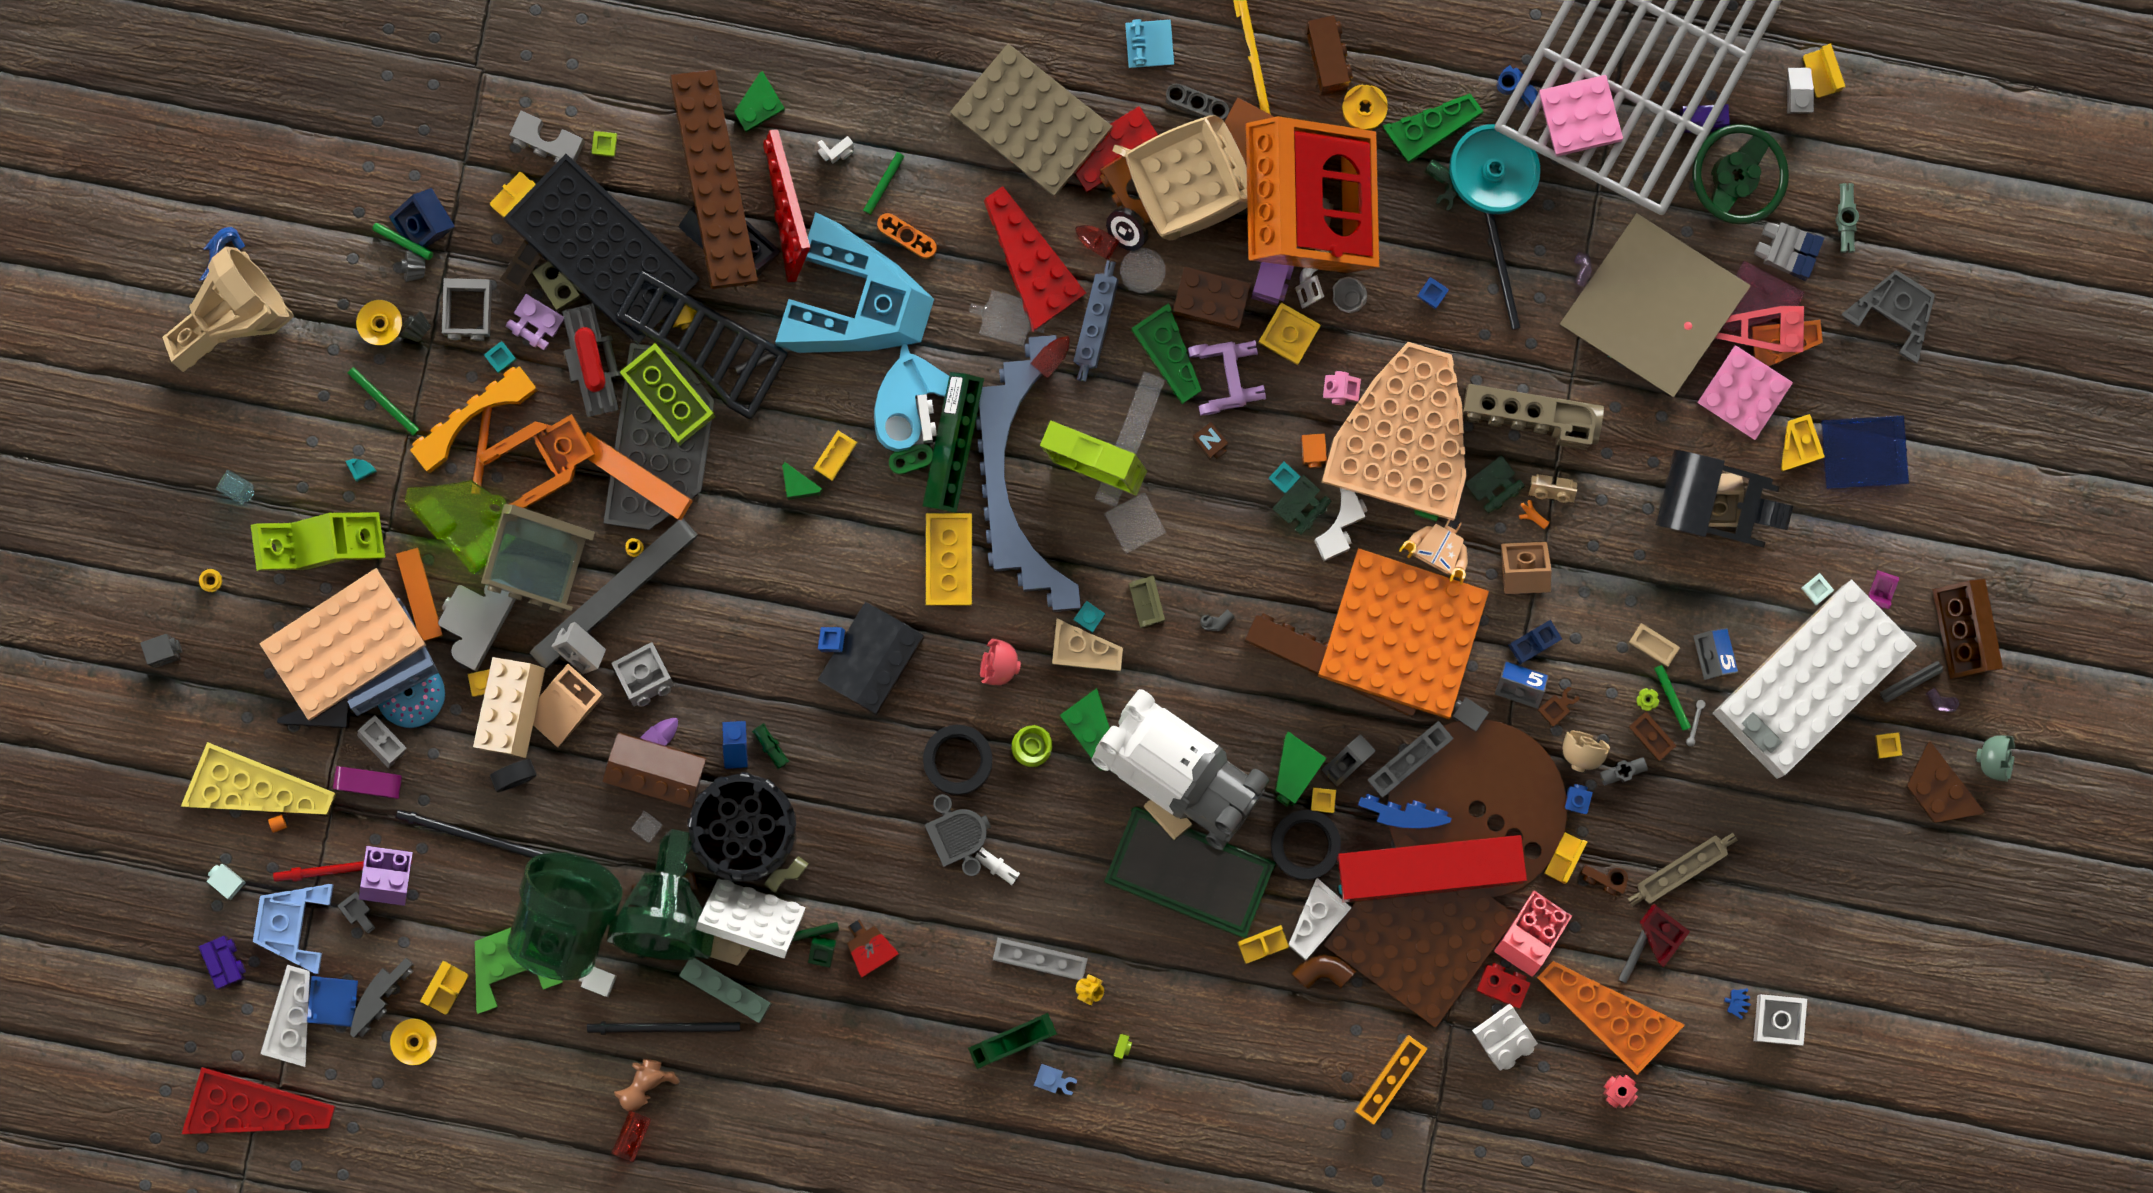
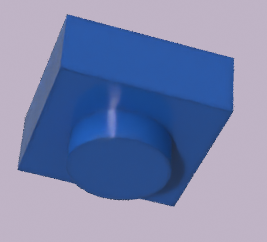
[1417,277,1449,309]
[818,627,845,652]

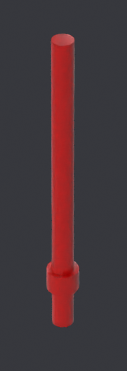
[273,860,413,882]

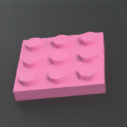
[1539,75,1623,157]
[1697,345,1793,440]

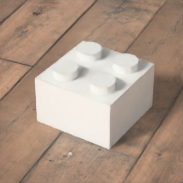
[1754,994,1807,1046]

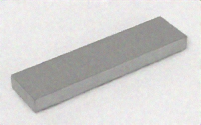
[993,938,1088,980]

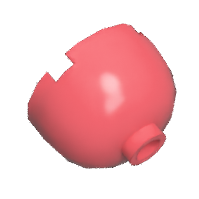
[980,639,1021,685]

